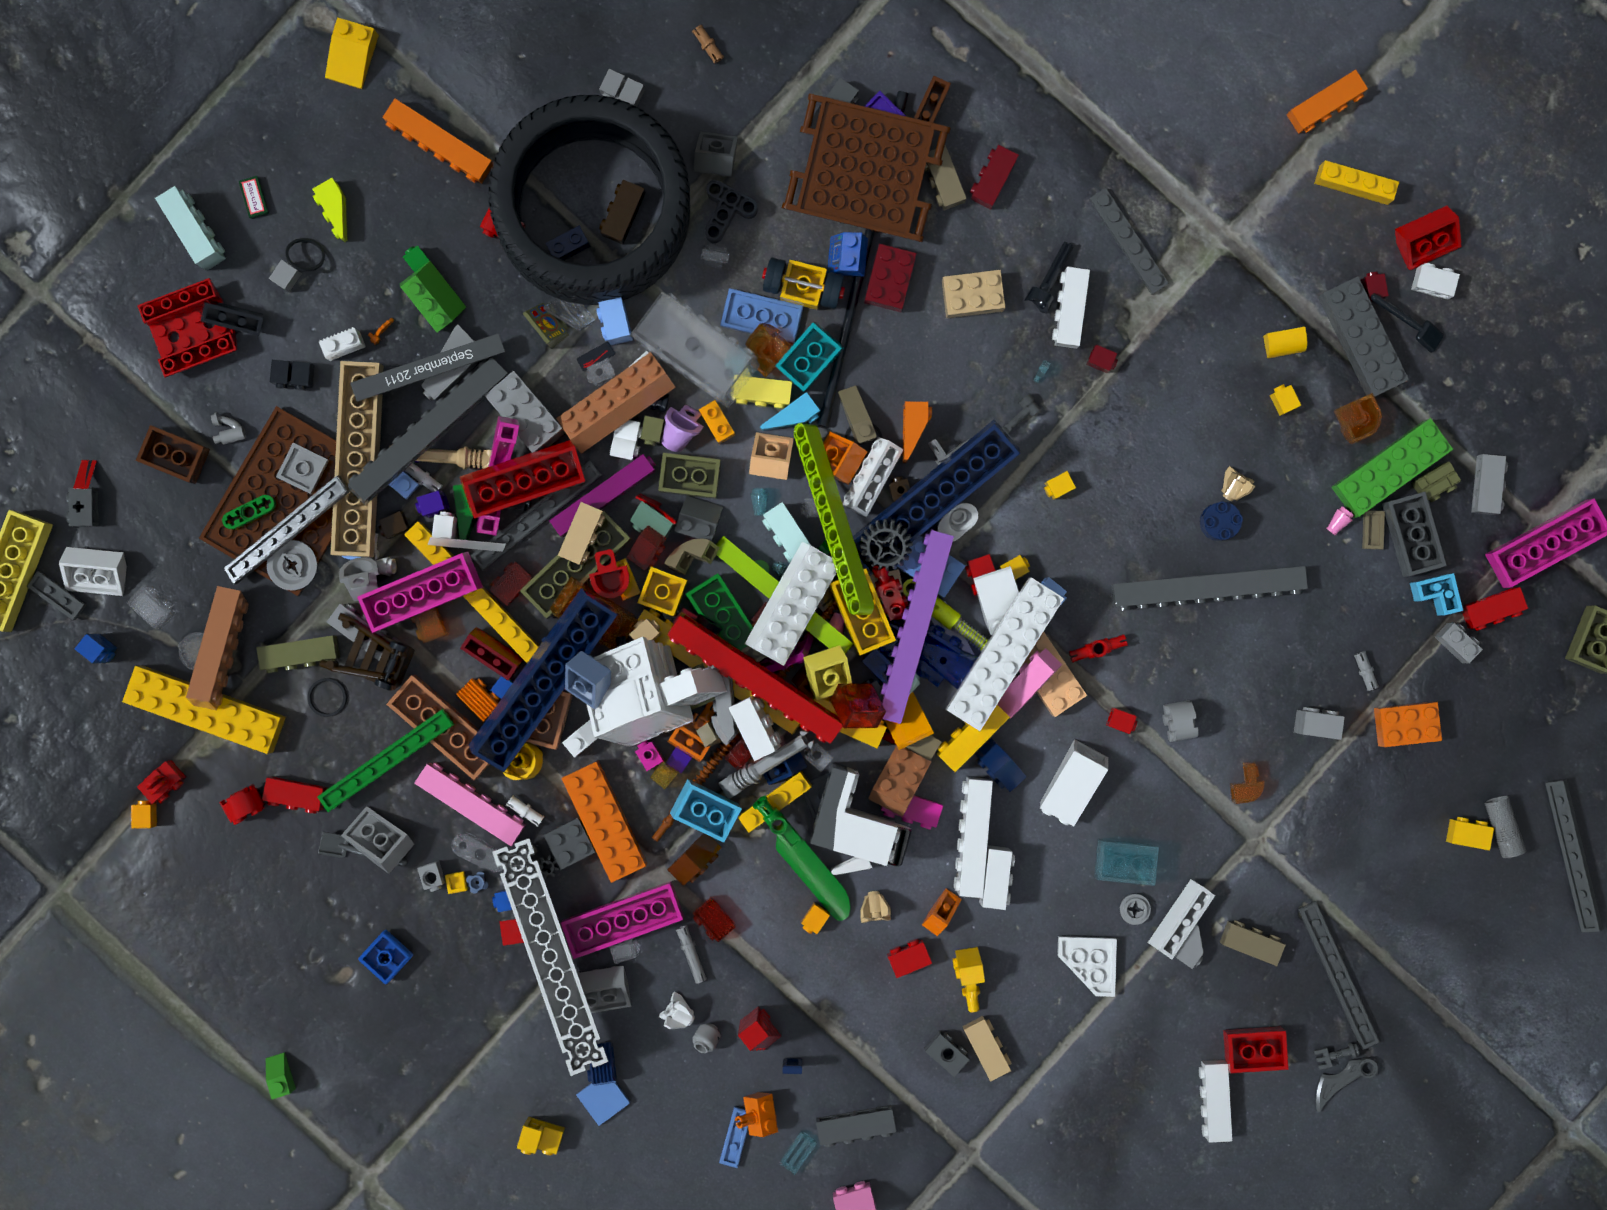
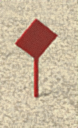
[636,493,676,524]
[499,919,524,946]

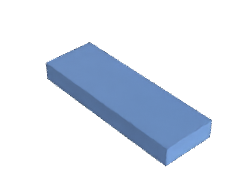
[719,1106,748,1168]

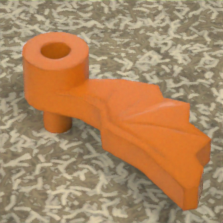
[368,318,395,345]

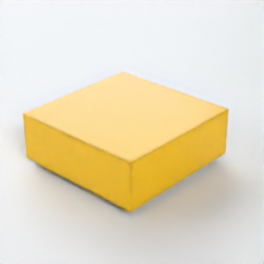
[445,871,468,894]

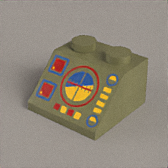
[523,303,569,349]

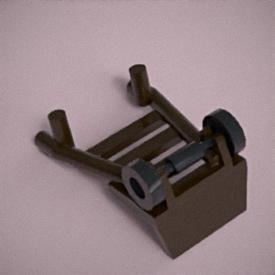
[319,613,415,691]

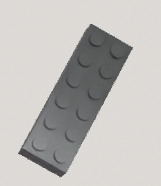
[1318,276,1409,399]

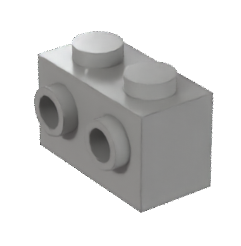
[1435,623,1483,663]

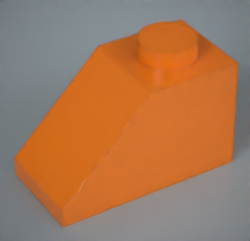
[922,888,962,936]

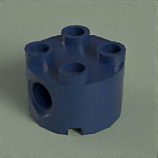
[1199,501,1243,541]

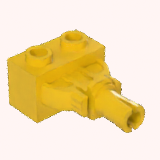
[952,947,985,1012]

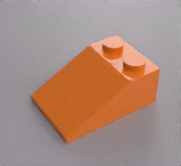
[903,401,932,463]

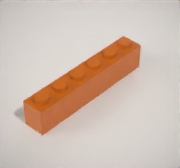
[382,99,493,184]

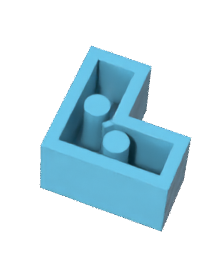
[1410,573,1463,616]

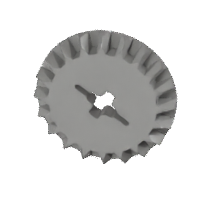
[267,540,318,590]

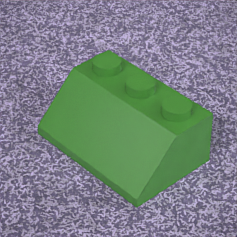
[400,261,466,332]

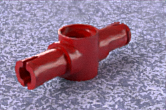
[1069,634,1128,663]

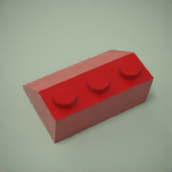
[1395,206,1462,270]

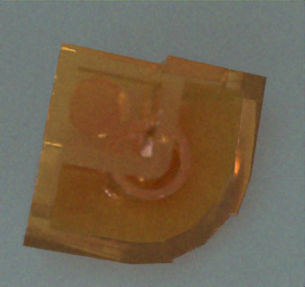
[745,323,792,378]
[1334,393,1382,444]

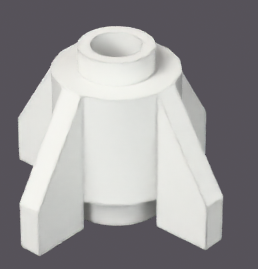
[659,992,695,1029]

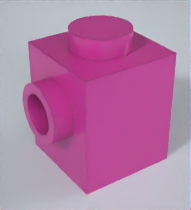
[635,740,664,771]

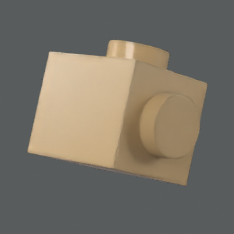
[629,619,662,641]

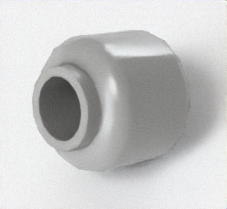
[692,1023,721,1053]

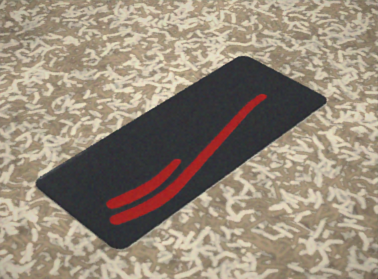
[577,341,615,371]

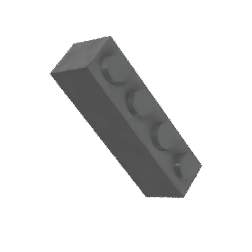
[816,1105,896,1147]

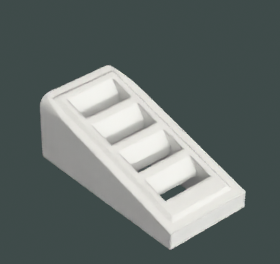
[831,857,872,875]

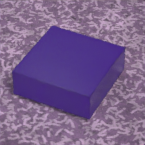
[666,747,692,774]

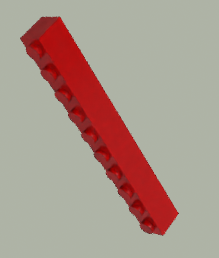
[667,612,844,744]

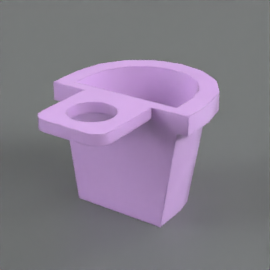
[661,405,704,452]

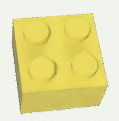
[803,645,853,700]

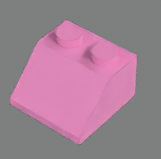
[833,1181,877,1210]

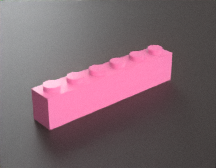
[414,762,526,846]

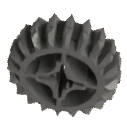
[860,519,913,571]

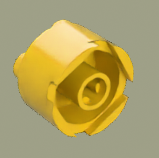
[503,742,543,780]

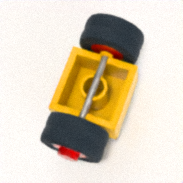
[762,257,845,310]

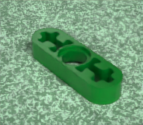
[222,495,277,530]

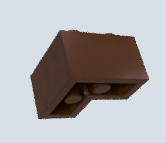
[667,833,722,886]

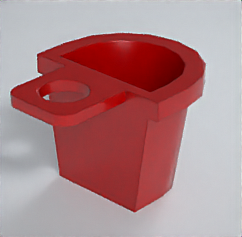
[589,549,629,598]

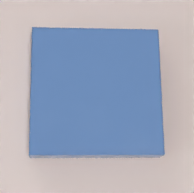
[576,1083,630,1126]

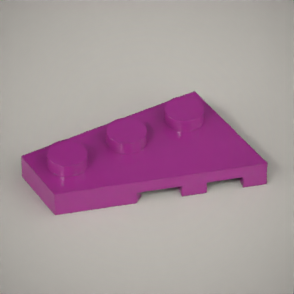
[758,633,814,672]

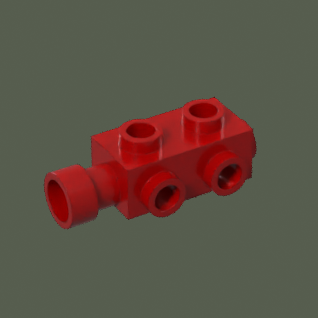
[872,565,909,621]

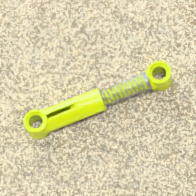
[902,579,989,652]

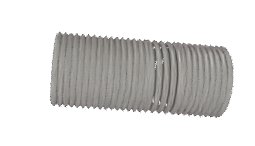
[1484,796,1527,858]

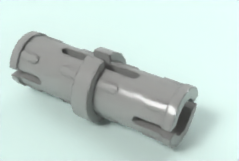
[1354,651,1379,691]

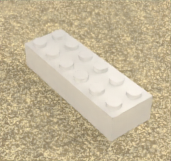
[745,542,837,666]
[954,777,993,898]

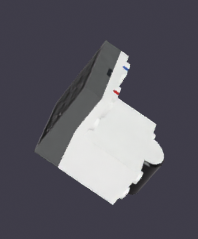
[810,763,912,867]

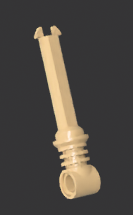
[389,444,491,470]

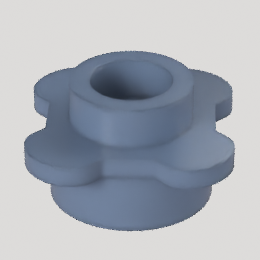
[466,871,488,893]

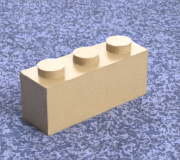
[558,502,605,565]
[963,1016,1012,1082]

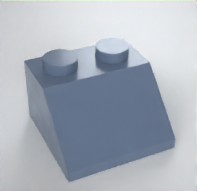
[565,651,611,710]

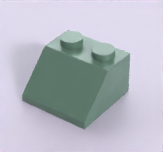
[630,501,676,545]

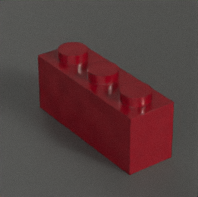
[970,144,1019,210]
[460,627,523,681]

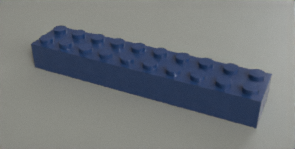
[853,419,1020,576]
[469,588,617,772]

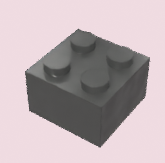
[543,817,596,870]

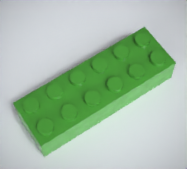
[1331,418,1453,518]

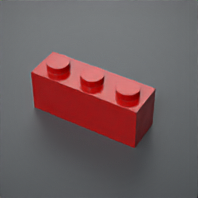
[1462,587,1528,631]
[262,776,328,814]

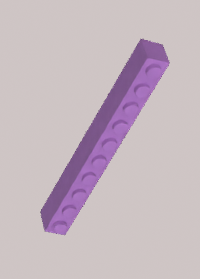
[875,530,954,724]

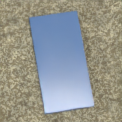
[720,288,803,344]

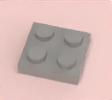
[276,443,329,494]

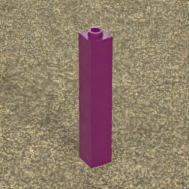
[549,454,656,537]

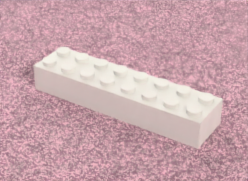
[945,577,1064,731]

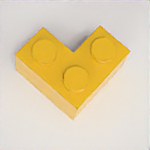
[517,1117,565,1155]

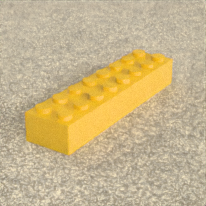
[122,665,286,754]

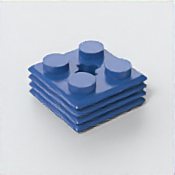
[358,930,413,984]

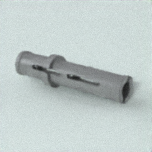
[676,925,707,984]

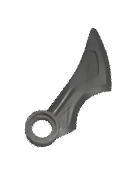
[1316,1057,1378,1112]

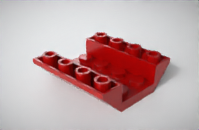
[137,278,237,378]

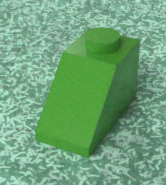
[265,1052,296,1099]

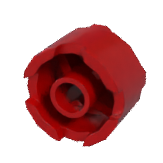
[219,784,265,825]

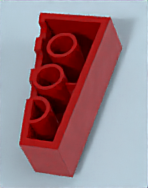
[738,1006,782,1051]

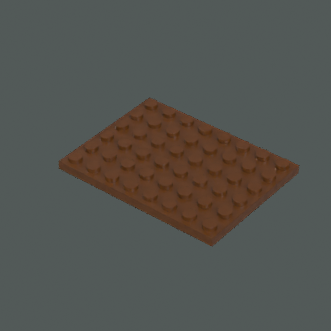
[199,406,336,596]

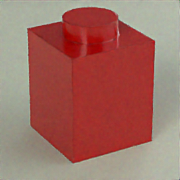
[1106,708,1138,734]

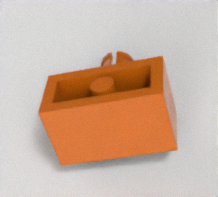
[735,1092,778,1137]

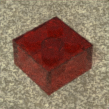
[830,684,886,728]

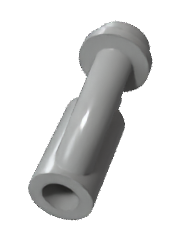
[211,412,246,445]

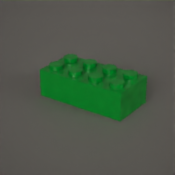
[686,573,754,651]

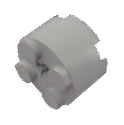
[1162,700,1198,742]

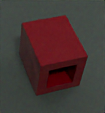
[1361,272,1389,301]
[1086,344,1118,373]

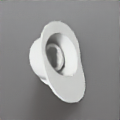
[938,503,978,541]

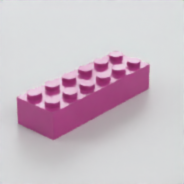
[1485,498,1607,588]
[357,552,483,633]
[561,881,684,959]

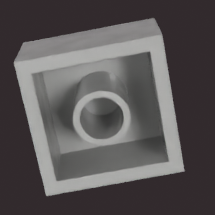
[1294,707,1345,740]

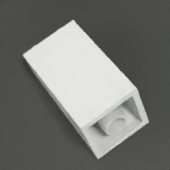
[1040,739,1108,826]

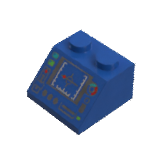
[827,232,868,276]

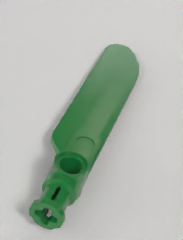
[753,795,850,921]

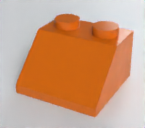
[823,432,867,485]

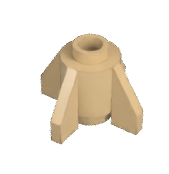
[1221,466,1255,502]
[860,891,891,923]

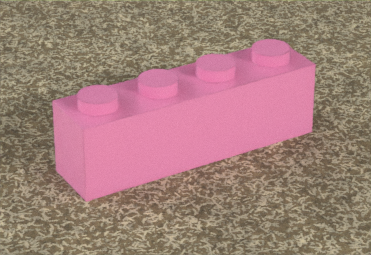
[997,648,1062,719]

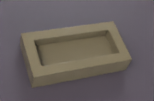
[1362,510,1385,550]

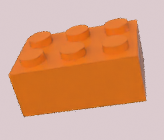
[1374,702,1442,747]

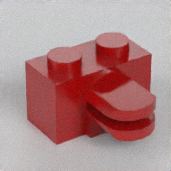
[137,760,186,804]

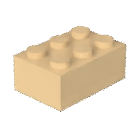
[942,270,1005,318]

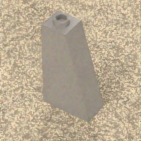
[421,325,480,401]

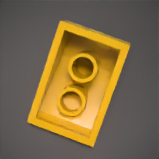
[325,17,379,89]

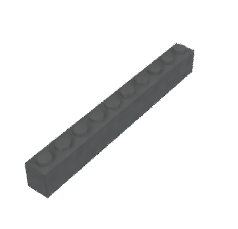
[348,357,508,505]
[1111,566,1308,611]

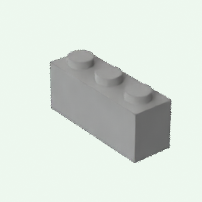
[1471,454,1508,515]

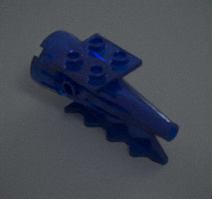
[877,616,978,689]

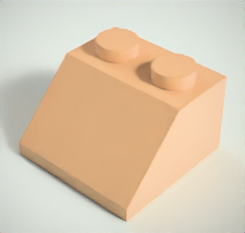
[749,432,794,480]

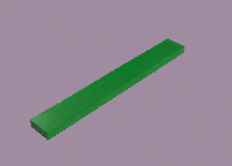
[317,709,455,812]

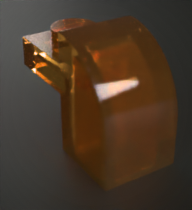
[1230,762,1265,804]

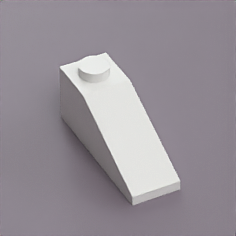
[562,720,598,757]

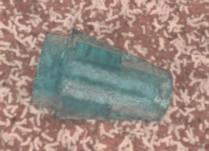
[750,488,769,516]

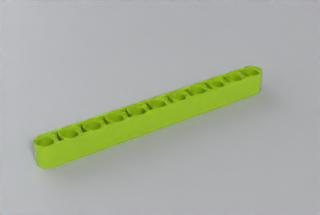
[793,423,874,615]

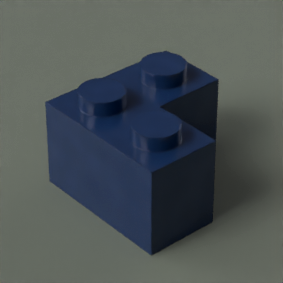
[974,737,1027,792]

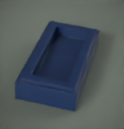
[782,1058,802,1074]

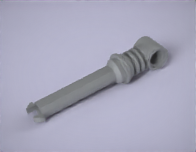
[718,730,815,799]

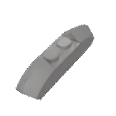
[708,665,738,746]

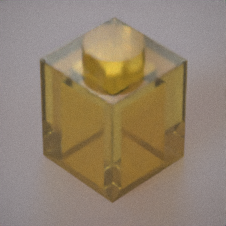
[650,761,678,789]

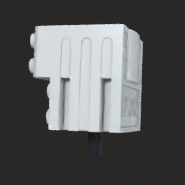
[587,636,694,746]

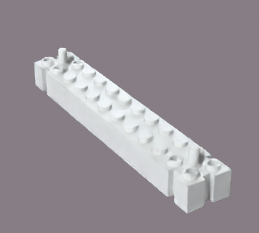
[492,839,608,1076]

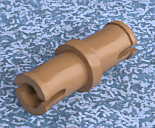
[692,25,724,64]

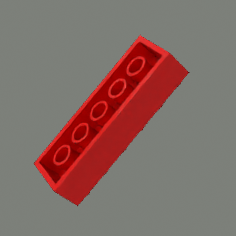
[459,440,585,519]

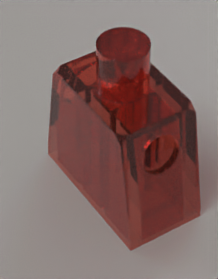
[724,737,752,770]

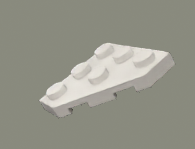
[1058,936,1117,997]

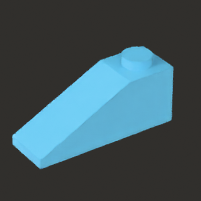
[760,392,820,431]

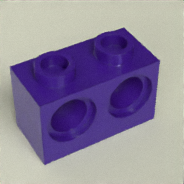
[415,490,451,518]

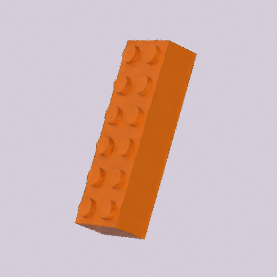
[561,760,648,883]

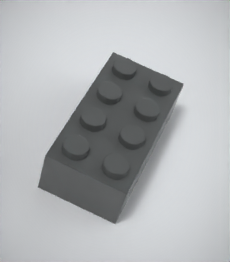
[1382,492,1447,577]

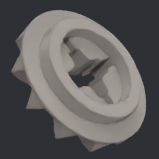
[1119,894,1151,925]

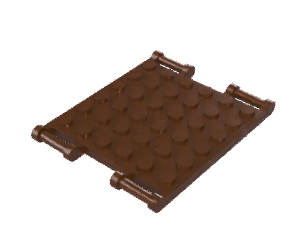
[782,94,951,242]

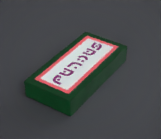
[239,176,269,219]

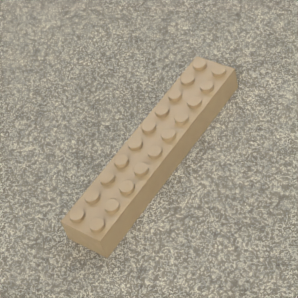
[331,361,384,557]

